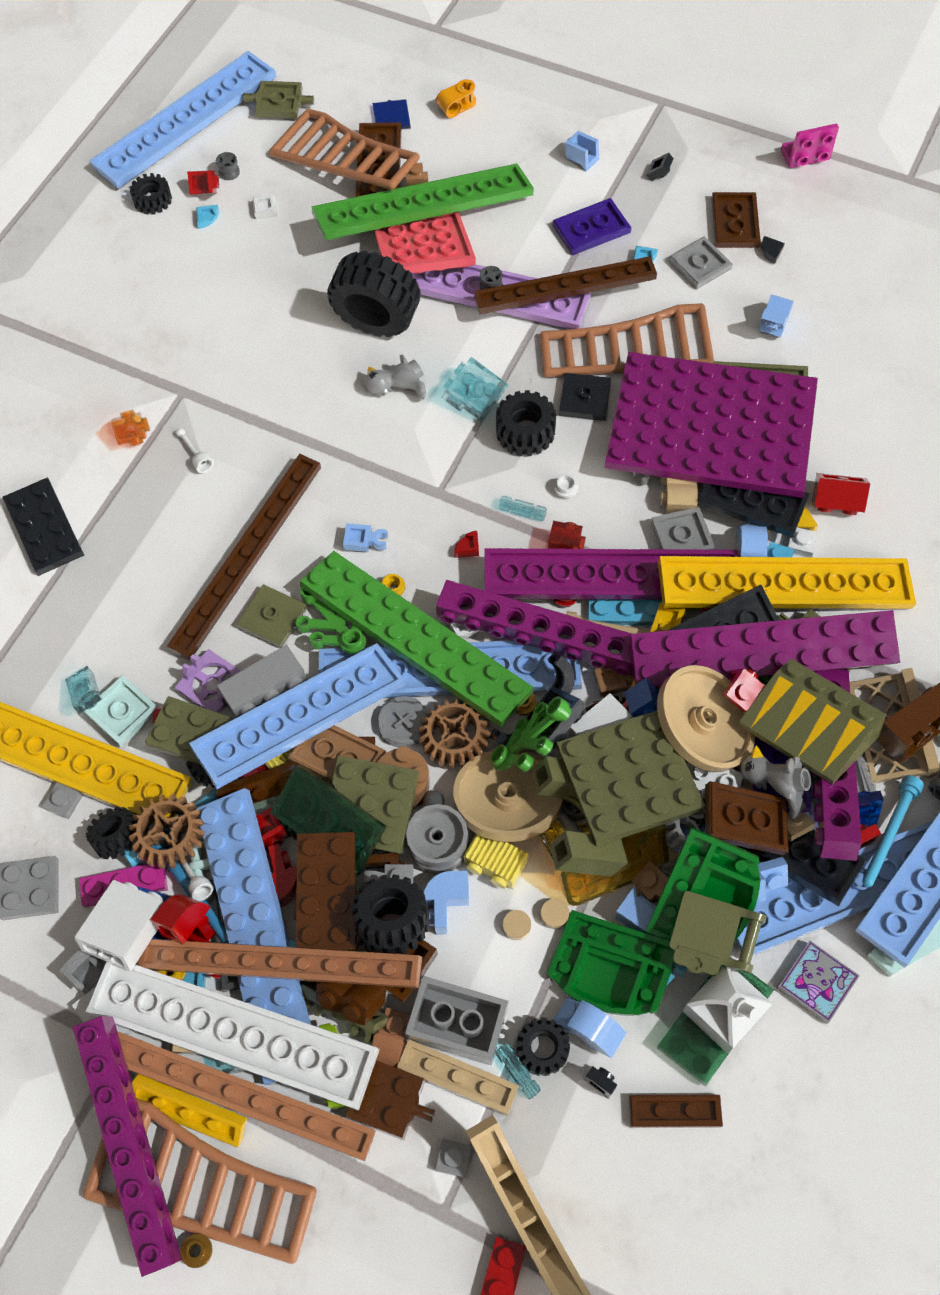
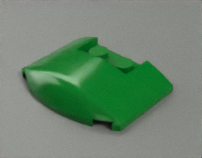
[646,828,760,942]
[547,910,675,1016]

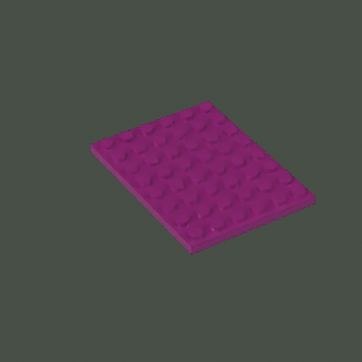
[605,352,818,498]

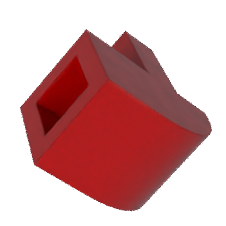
[268,843,297,908]
[150,894,215,945]

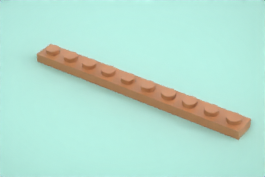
[138,939,422,988]
[117,1031,376,1161]

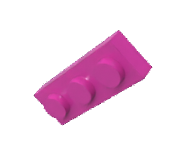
[79,864,168,908]

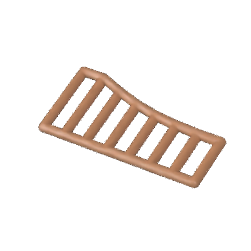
[269,109,420,190]
[539,303,714,377]
[83,1098,317,1264]

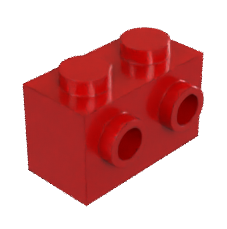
[811,473,871,515]

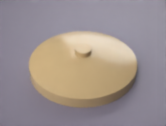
[657,665,755,772]
[453,750,563,842]

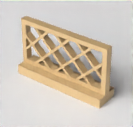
[850,668,940,783]

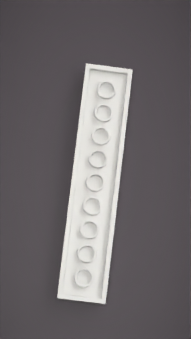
[85,962,380,1110]

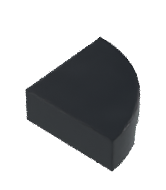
[761,236,785,264]

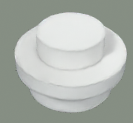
[554,474,579,498]

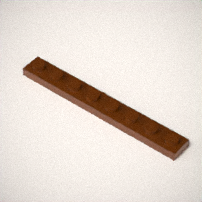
[474,256,657,315]

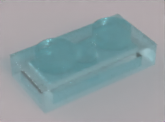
[65,666,102,714]

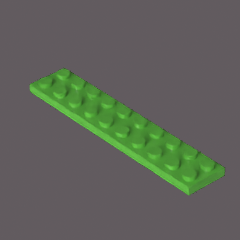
[311,163,534,240]
[300,551,534,728]

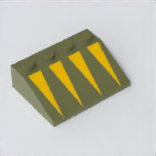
[738,659,886,785]

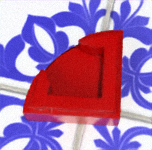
[454,531,479,558]

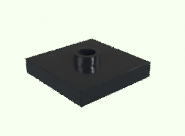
[559,373,611,421]

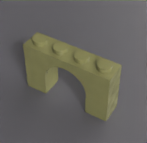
[531,756,628,877]

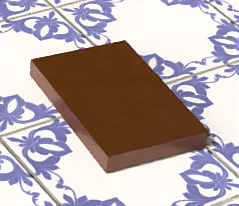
[711,192,761,248]
[705,781,788,855]

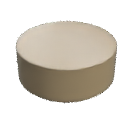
[541,899,569,929]
[503,910,531,940]

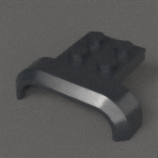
[490,653,587,749]

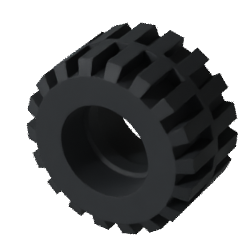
[496,390,556,456]
[352,874,429,955]

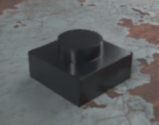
[646,152,674,181]
[584,1066,618,1099]

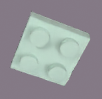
[84,675,158,747]

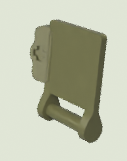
[670,891,767,976]

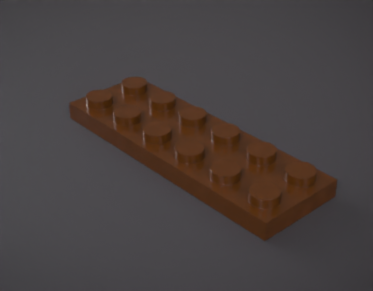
[355,122,402,197]

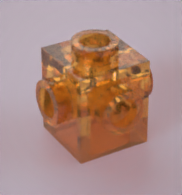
[111,410,150,446]

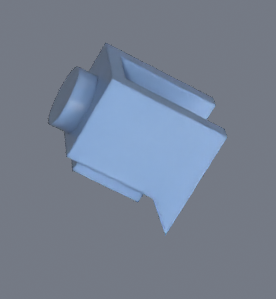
[565,131,599,171]
[615,886,655,933]

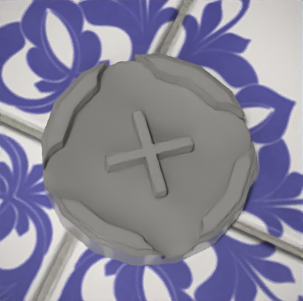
[377,696,428,748]

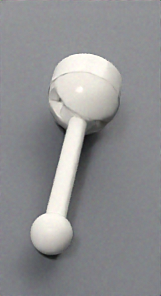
[176,428,214,473]
[179,860,213,901]

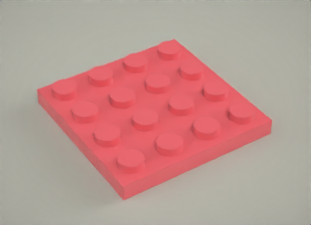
[373,212,476,274]

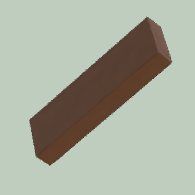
[629,1095,723,1128]

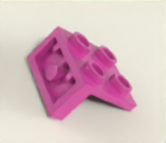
[781,123,839,168]

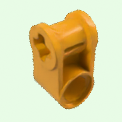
[436,79,476,118]

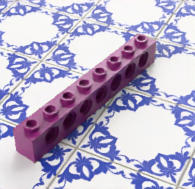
[436,580,634,676]
[812,669,862,861]
[73,1016,182,1277]

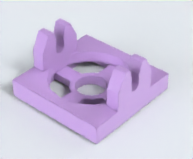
[175,649,241,713]

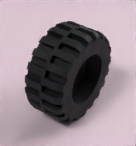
[327,251,421,337]

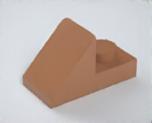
[372,1007,411,1068]

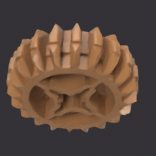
[418,697,490,769]
[129,793,205,870]

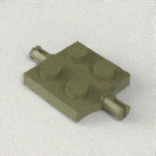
[243,81,315,119]

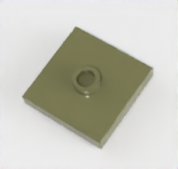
[236,584,307,648]

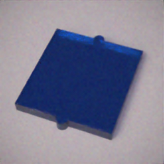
[373,99,411,129]

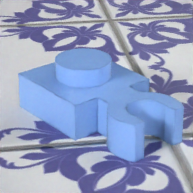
[343,523,388,552]

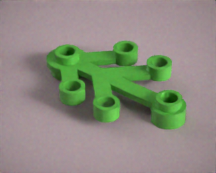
[295,588,366,654]
[490,696,572,772]

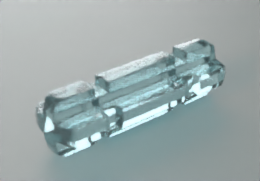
[499,496,547,521]
[495,1043,541,1100]

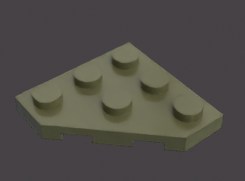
[332,755,420,854]

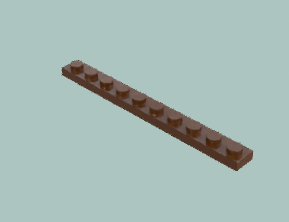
[167,453,321,661]

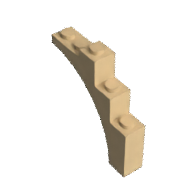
[465,1115,591,1295]

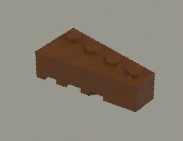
[877,683,940,765]

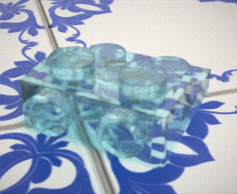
[441,357,509,422]

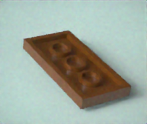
[296,832,356,951]

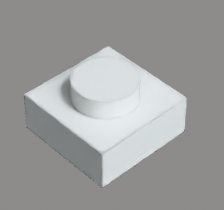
[788,527,818,558]

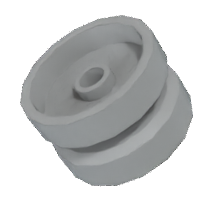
[406,804,469,875]

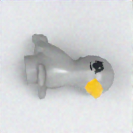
[364,354,426,400]
[741,746,811,819]

